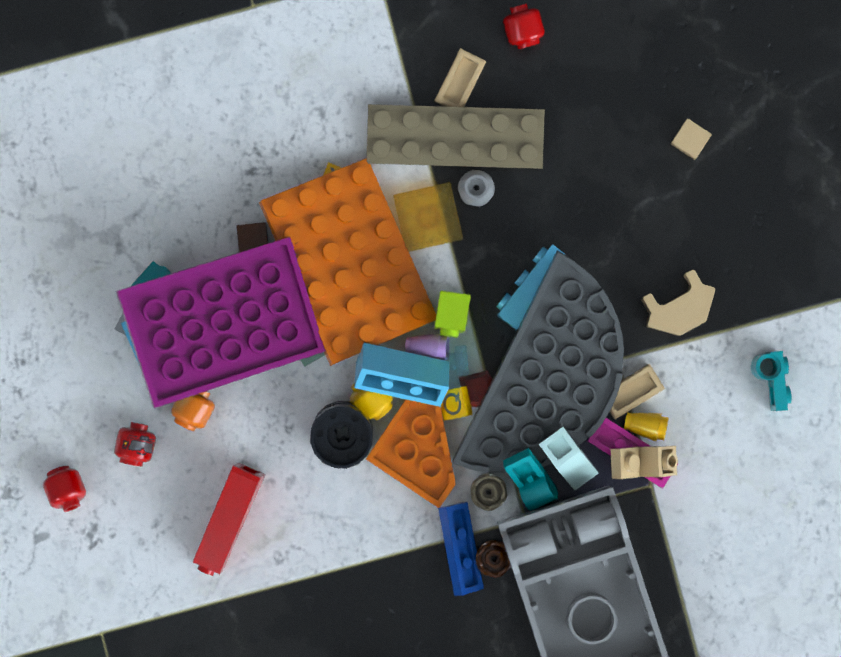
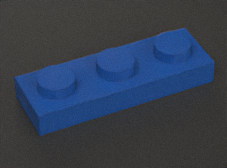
[438,502,484,596]

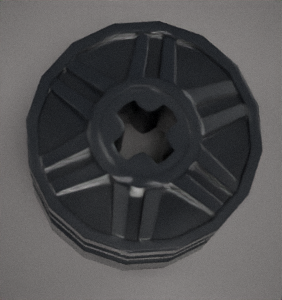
[310,401,373,469]

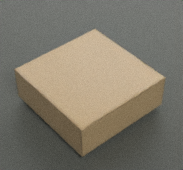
[670,118,712,160]

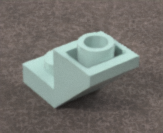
[539,426,599,490]

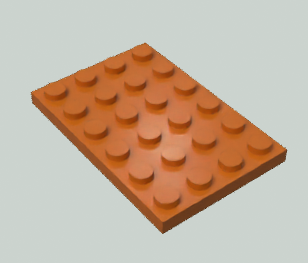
[259,158,436,366]

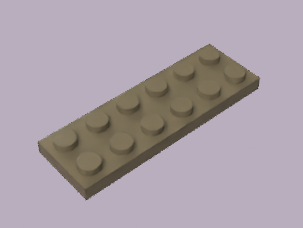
[366,104,545,169]

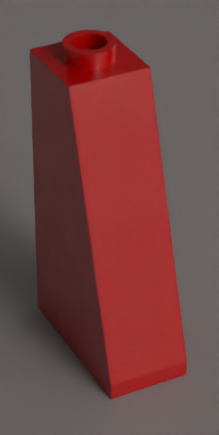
[193,463,266,576]

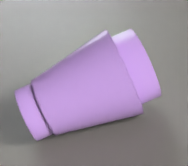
[405,333,449,360]

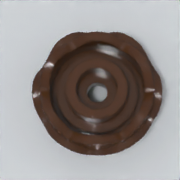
[476,540,511,578]

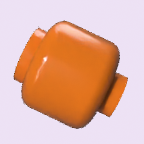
[171,391,215,432]

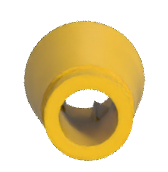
[624,412,669,442]

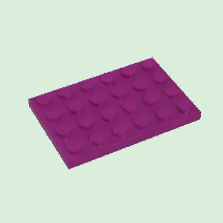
[116,237,325,408]

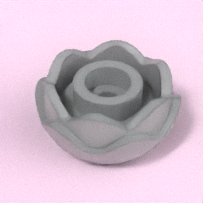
[458,170,495,207]

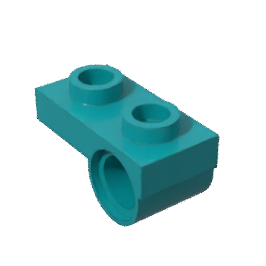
[751,351,792,411]
[503,448,558,511]

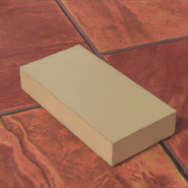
[434,48,486,107]
[610,364,665,420]

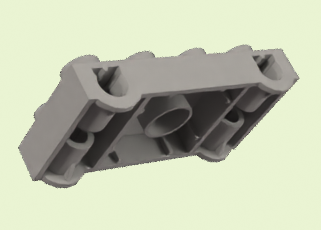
[497,485,668,657]

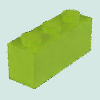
[434,291,471,338]

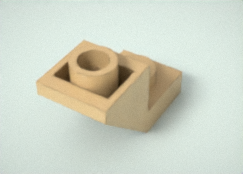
[611,446,678,479]

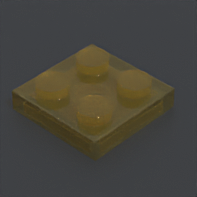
[393,182,463,252]

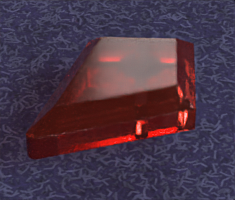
[459,370,492,407]

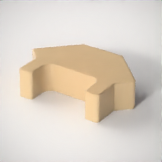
[641,270,715,336]

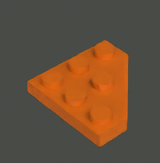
[366,400,456,508]

